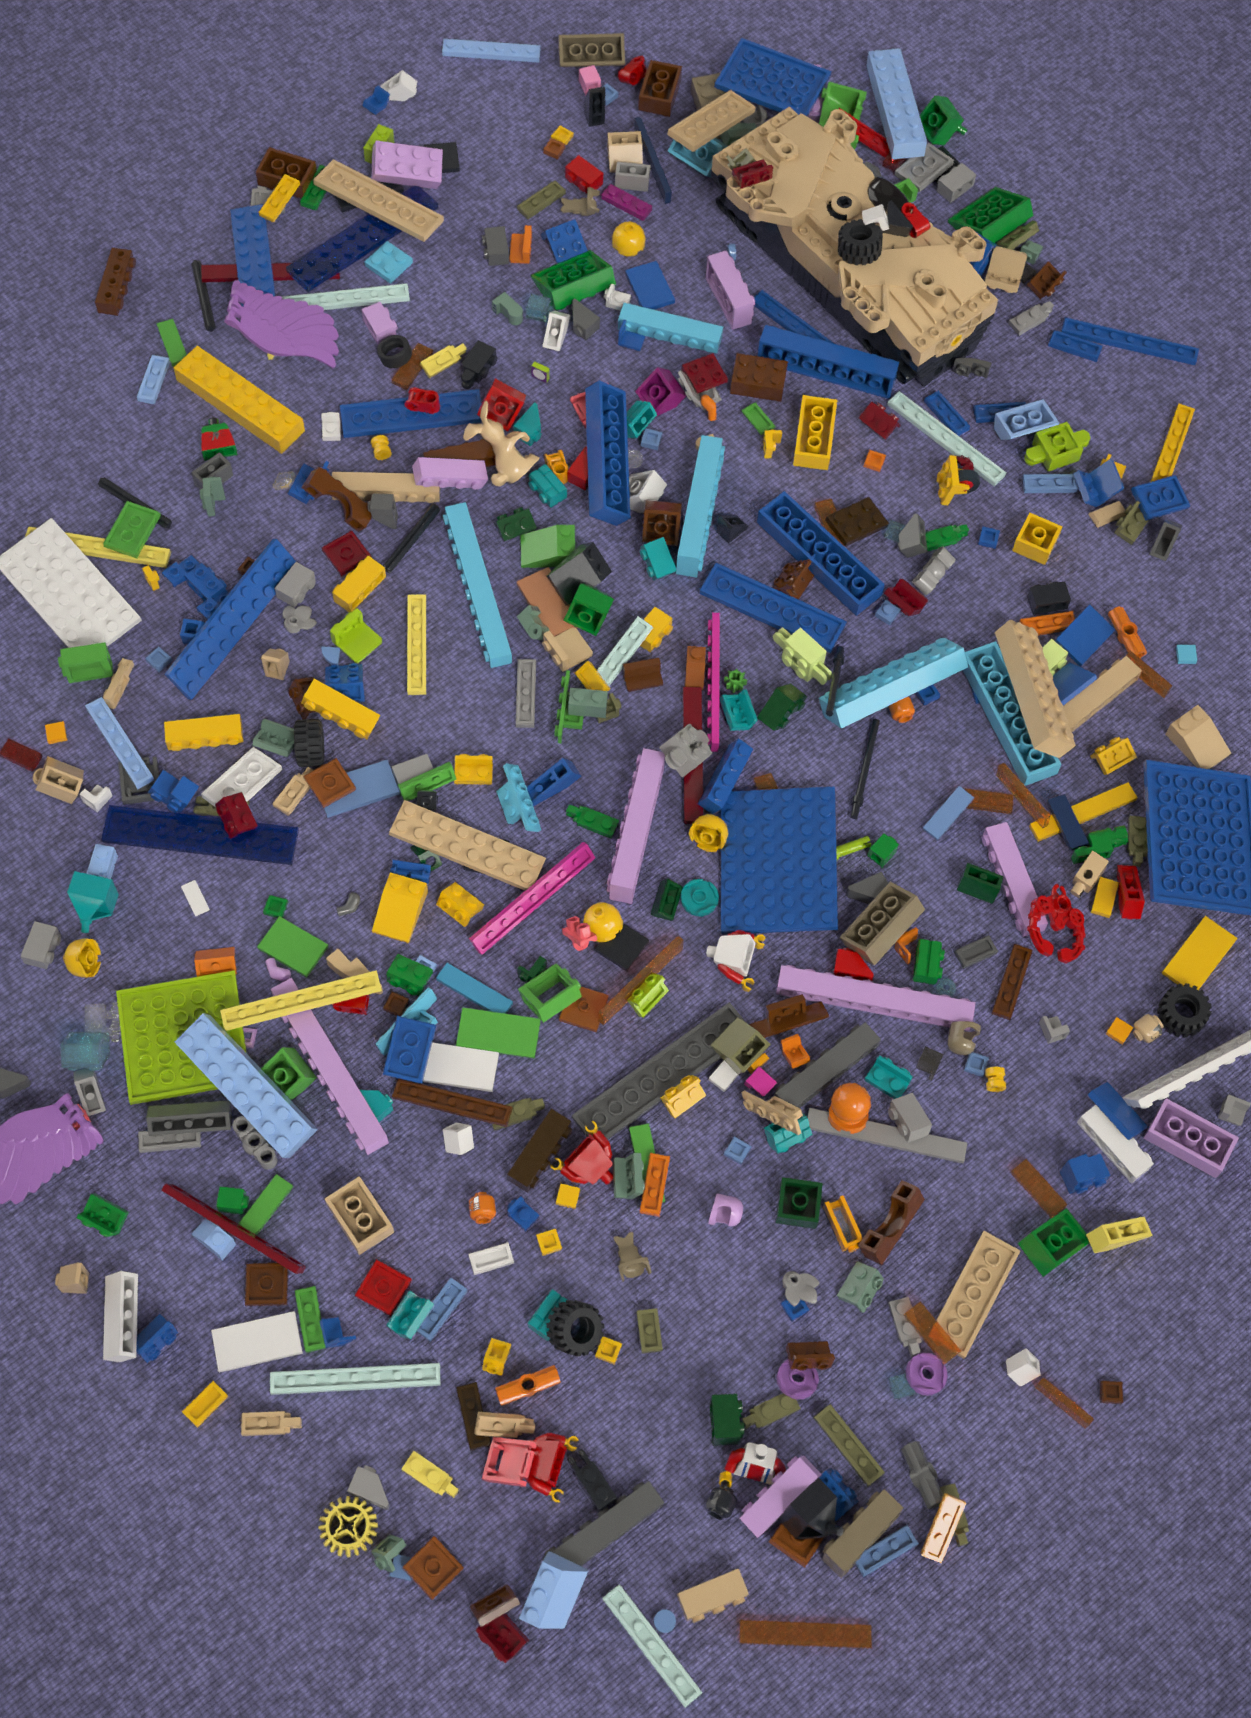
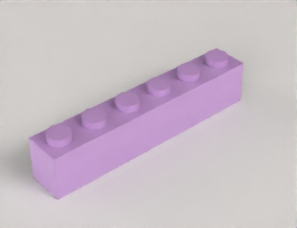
[982,822,1048,936]

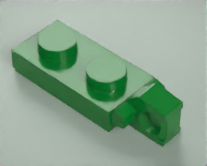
[925,524,969,552]
[566,805,619,839]

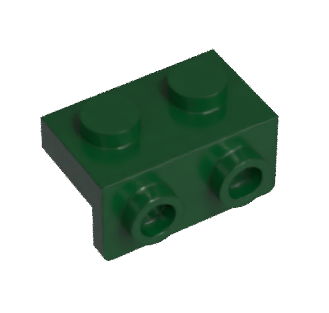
[493,507,537,542]

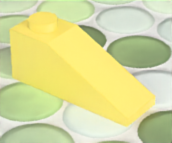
[1086,1217,1152,1254]

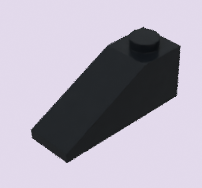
[584,86,606,127]

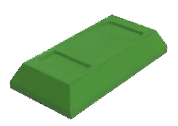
[741,402,776,435]

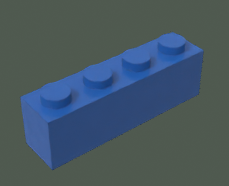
[698,738,753,814]

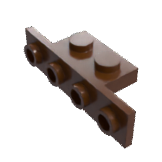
[749,994,829,1038]

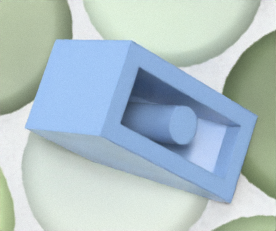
[191,1219,236,1260]

